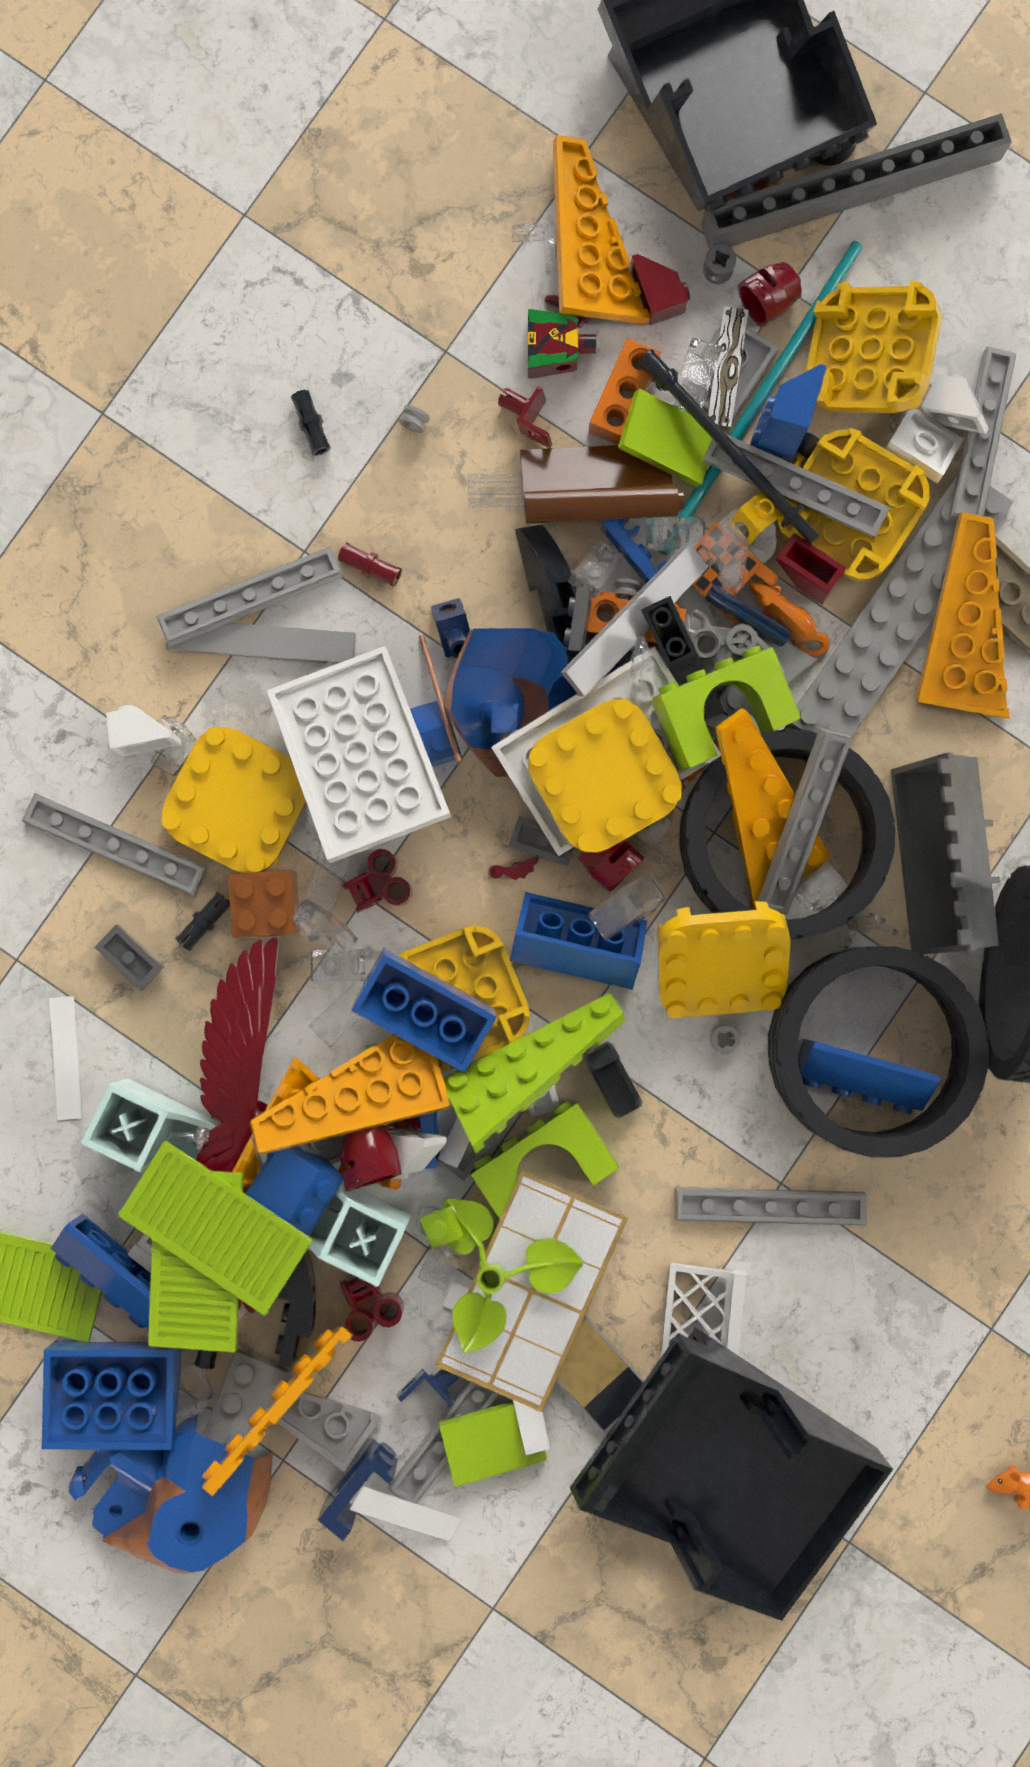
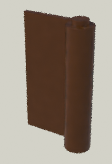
[520,445,684,524]

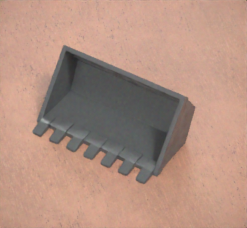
[891,752,1000,954]

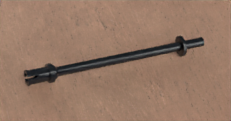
[639,349,819,545]

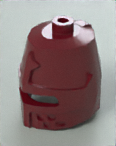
[738,262,802,327]
[578,840,645,892]
[340,1127,401,1191]

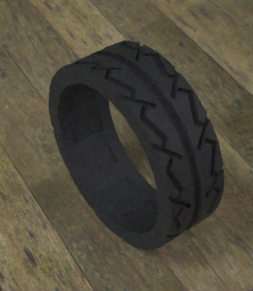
[679,729,896,940]
[979,865,1030,1083]
[768,946,989,1158]

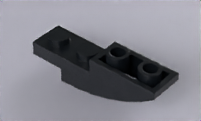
[515,524,577,648]
[641,596,725,721]
[275,1249,317,1367]

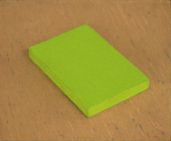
[618,388,712,487]
[438,1401,547,1487]

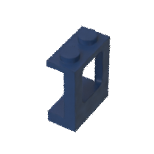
[318,1440,398,1541]

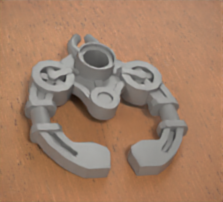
[668,609,785,739]

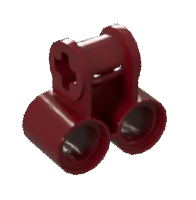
[342,849,413,913]
[340,1277,404,1342]

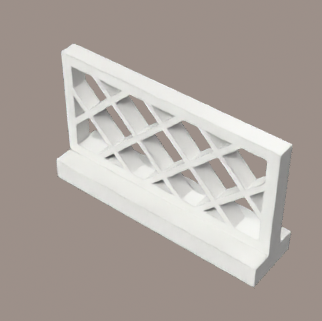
[661,1263,747,1356]

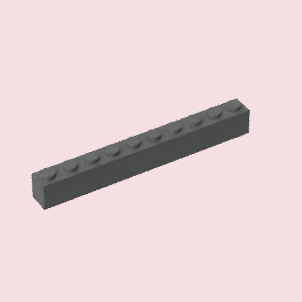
[701,113,1012,249]

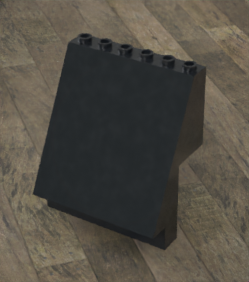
[597,0,877,212]
[570,1327,893,1621]

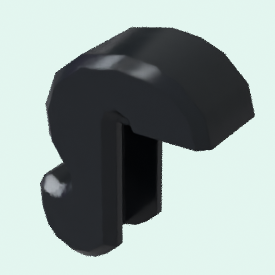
[583,1042,642,1118]

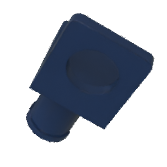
[431,598,470,658]
[396,1367,461,1407]

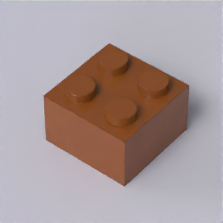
[228,870,301,939]

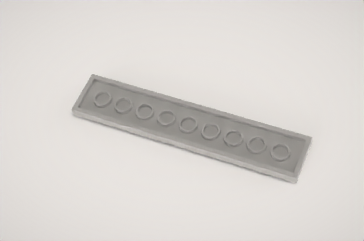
[790,473,1014,737]

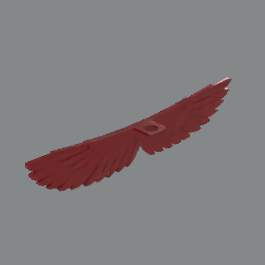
[196,937,279,1313]

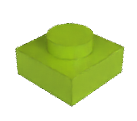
[419,1205,463,1248]

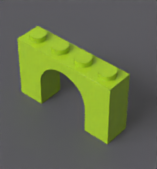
[650,645,801,770]
[471,1100,620,1219]

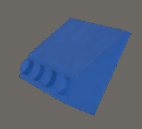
[41,1342,182,1450]

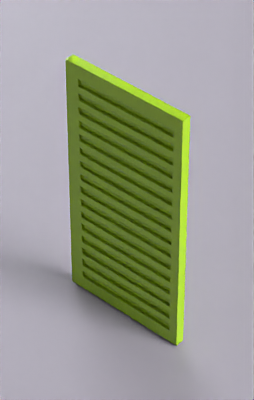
[118,1141,313,1316]
[148,1171,243,1353]
[0,1232,102,1342]

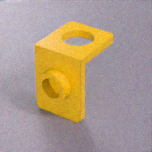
[726,492,782,549]

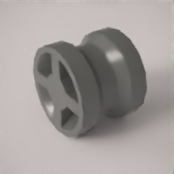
[703,244,737,284]

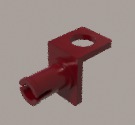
[498,386,553,448]

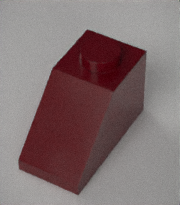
[630,254,690,325]
[775,533,846,605]

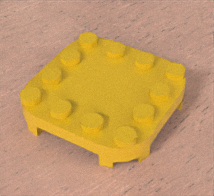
[801,280,942,413]
[777,428,930,583]
[528,699,682,853]
[161,727,307,873]
[656,901,791,1019]
[398,925,530,1072]

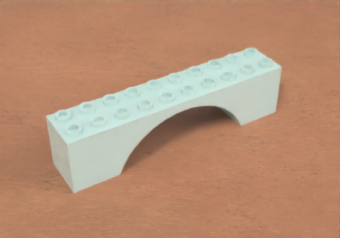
[80,1078,412,1287]

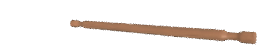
[419,635,462,763]

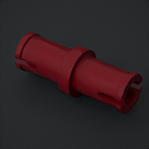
[338,542,402,587]

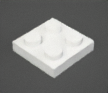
[885,409,963,483]

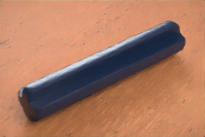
[705,585,791,646]

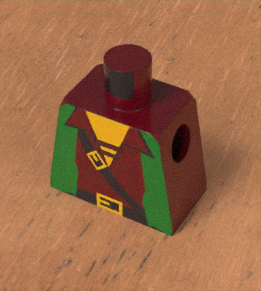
[528,309,596,378]

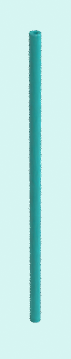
[657,241,863,555]

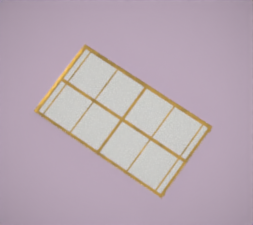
[435,1170,628,1412]

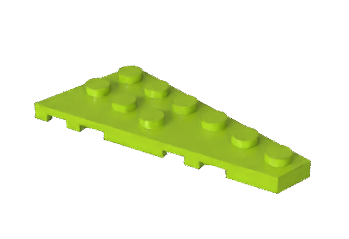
[443,993,626,1154]

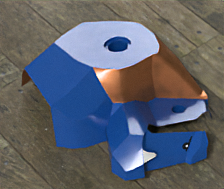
[444,628,619,777]
[69,1414,273,1574]

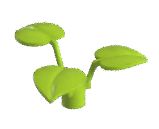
[442,1198,583,1353]

